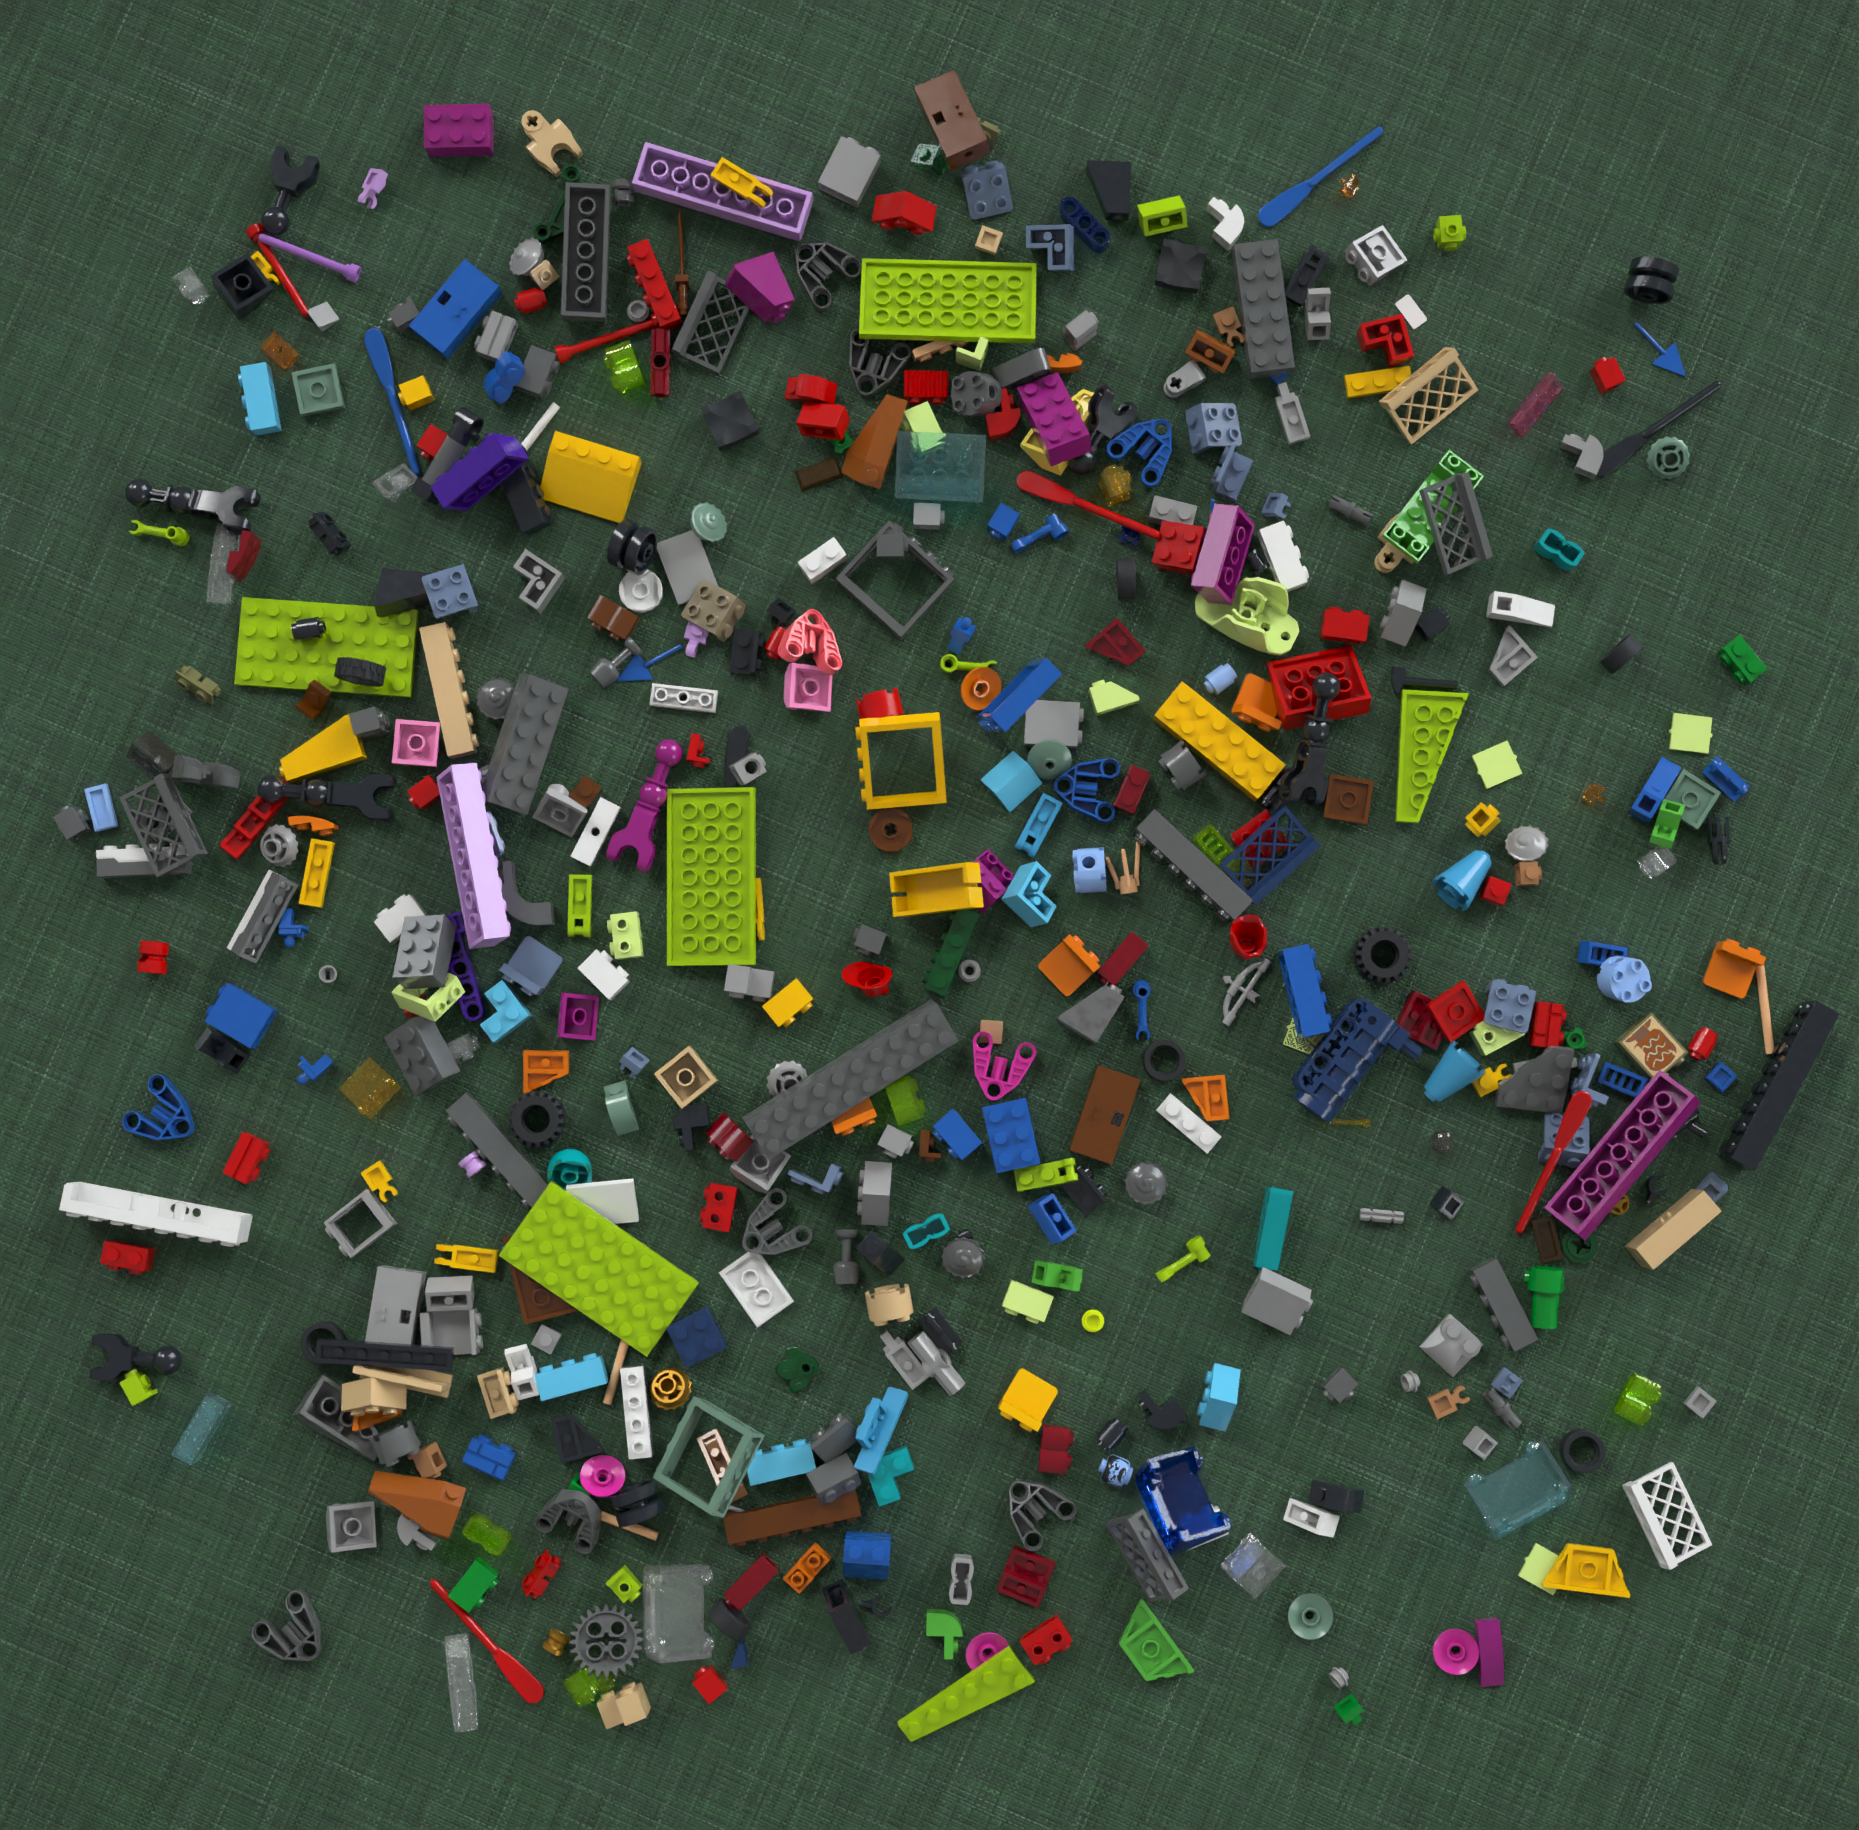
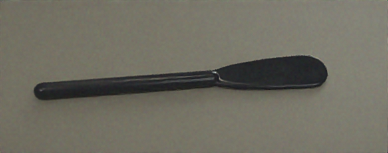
[1596,381,1722,477]
[724,725,750,788]

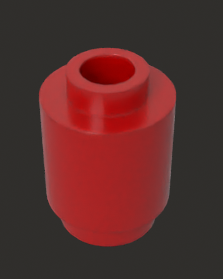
[514,287,548,315]
[764,626,786,661]
[1687,1027,1718,1061]

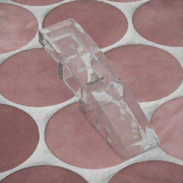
[206,521,240,605]
[445,1633,478,1733]

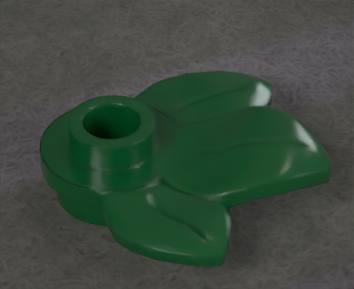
[775,1347,819,1392]

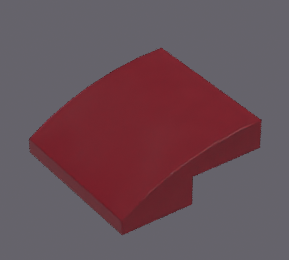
[226,530,262,581]
[1396,990,1444,1050]
[996,1545,1055,1608]

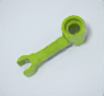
[129,520,190,547]
[940,654,997,673]
[1155,1235,1211,1283]

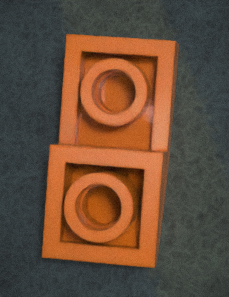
[1047,353,1082,373]
[288,816,339,836]
[783,1542,832,1594]

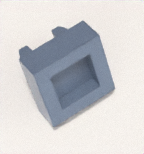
[1261,493,1291,518]
[619,1047,650,1078]
[1490,1367,1523,1399]

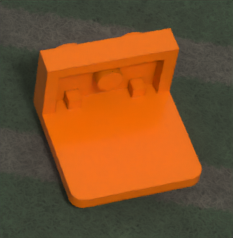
[1231,673,1282,732]
[1038,934,1100,996]
[1703,939,1766,998]
[831,1097,877,1137]

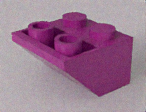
[972,849,1014,914]

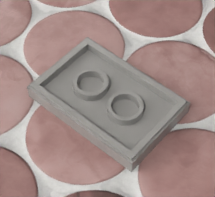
[657,530,718,606]

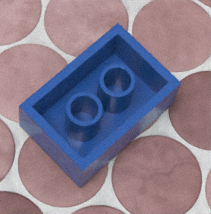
[982,1098,1040,1173]

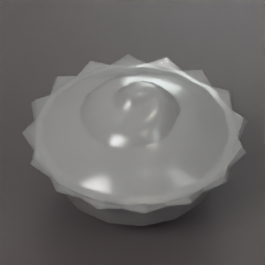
[509,237,544,276]
[260,824,299,867]
[1505,825,1549,862]
[766,1061,808,1097]

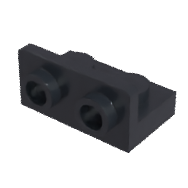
[729,629,764,676]
[1060,1165,1108,1217]

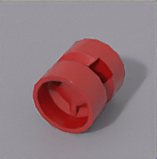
[137,941,170,974]

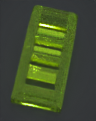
[1192,823,1238,871]

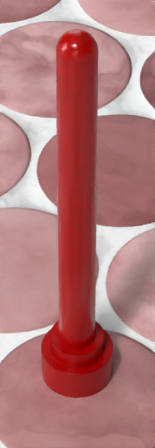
[245,223,309,317]
[555,319,655,364]

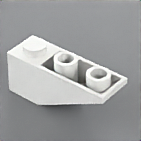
[1486,591,1555,627]

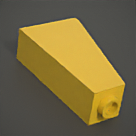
[279,714,367,783]

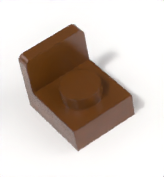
[295,679,332,720]
[569,775,603,810]
[918,1129,941,1162]

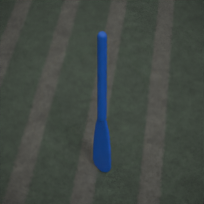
[1258,127,1383,227]
[364,328,421,476]

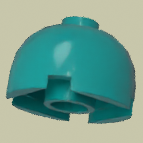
[547,1149,592,1190]

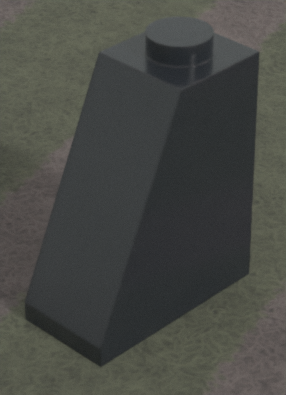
[1086,160,1131,223]
[374,568,432,617]
[856,1229,905,1276]
[822,1579,871,1654]

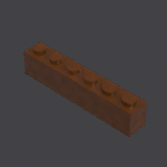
[723,1488,862,1547]

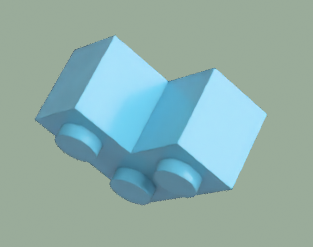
[1001,861,1057,927]
[480,980,532,1043]
[1197,1363,1241,1432]

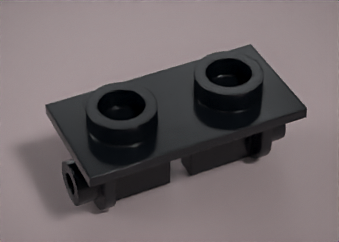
[309,512,351,556]
[1256,767,1290,814]
[918,1307,963,1354]

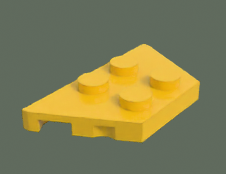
[1541,1543,1630,1598]

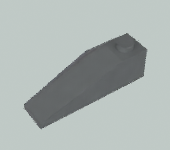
[292,1375,379,1461]

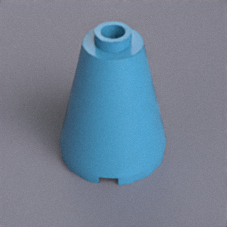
[1432,850,1491,911]
[1424,1041,1486,1102]

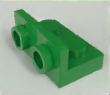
[1717,635,1767,686]

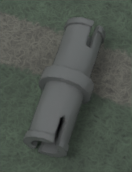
[1328,494,1373,526]
[1482,1386,1522,1430]

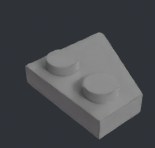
[1488,626,1538,687]

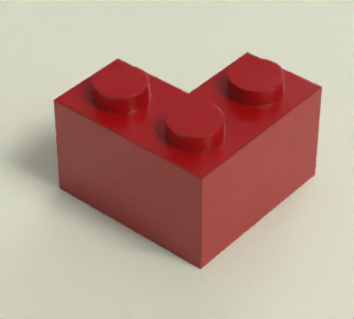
[872,191,937,235]
[1356,313,1414,368]

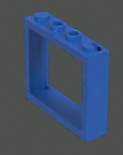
[977,658,1062,733]

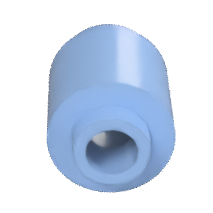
[1203,663,1237,695]

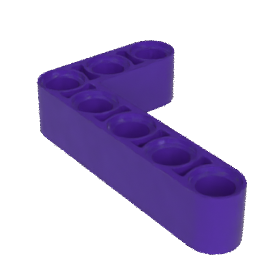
[446,911,486,1021]

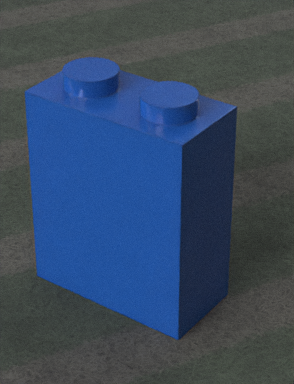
[204,983,279,1049]

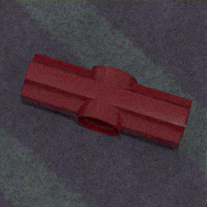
[650,328,671,398]

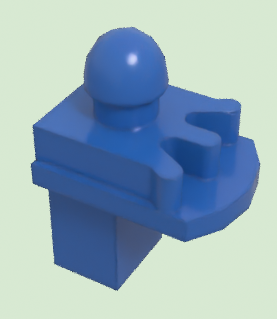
[947,617,976,655]
[279,909,309,948]
[297,1054,334,1085]

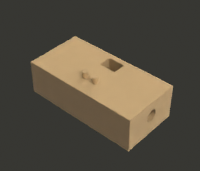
[1624,1189,1722,1270]

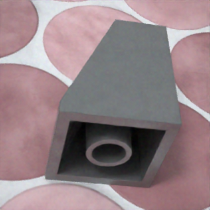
[1057,984,1124,1043]

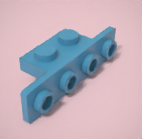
[854,1387,909,1475]

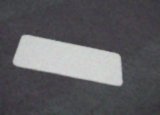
[1395,295,1427,329]

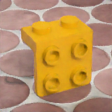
[998,1368,1058,1432]

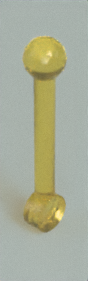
[1324,1118,1371,1127]

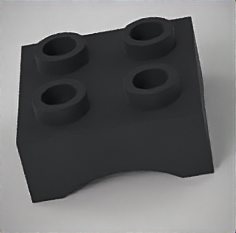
[1154,238,1207,294]
[701,390,759,451]

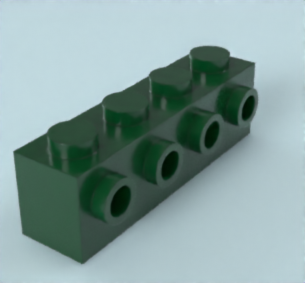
[922,909,980,997]

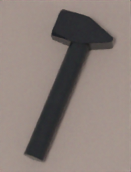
[1390,667,1458,694]

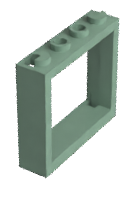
[653,1396,765,1518]

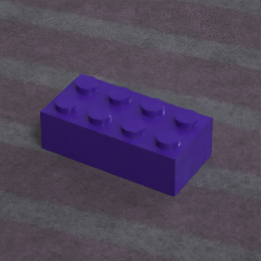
[430,433,529,511]

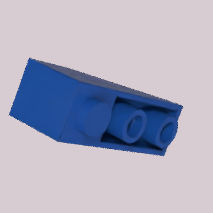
[1628,757,1681,824]

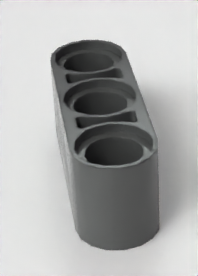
[991,348,1051,391]

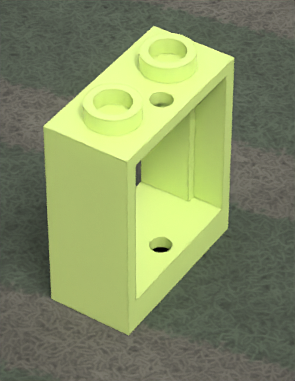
[391,973,465,1022]

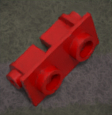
[522,1549,561,1599]

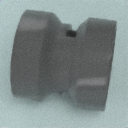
[612,179,634,207]

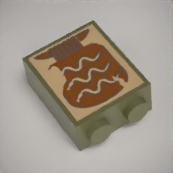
[1613,1012,1688,1082]

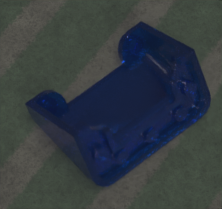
[1136,1446,1231,1556]

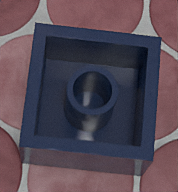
[666,1305,728,1368]

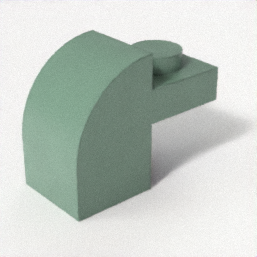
[604,1080,639,1136]

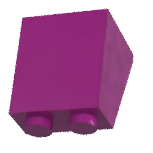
[725,252,795,323]

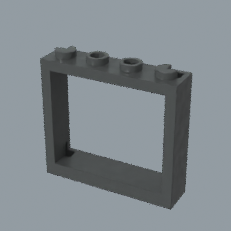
[836,521,954,640]

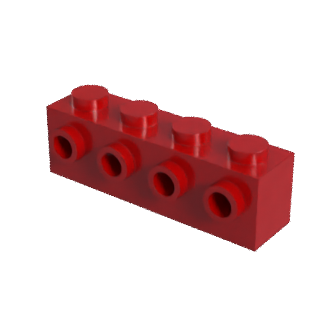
[626,239,683,331]

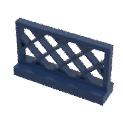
[1218,805,1321,905]

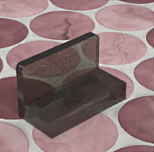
[126,732,179,780]

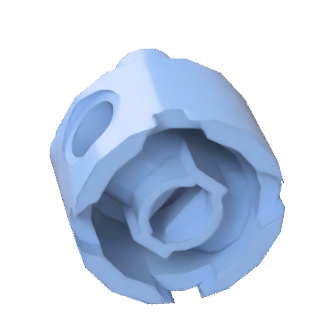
[1073,847,1107,893]
[1597,955,1652,1002]

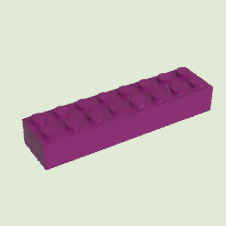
[1544,1070,1700,1241]

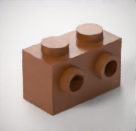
[1185,329,1236,373]

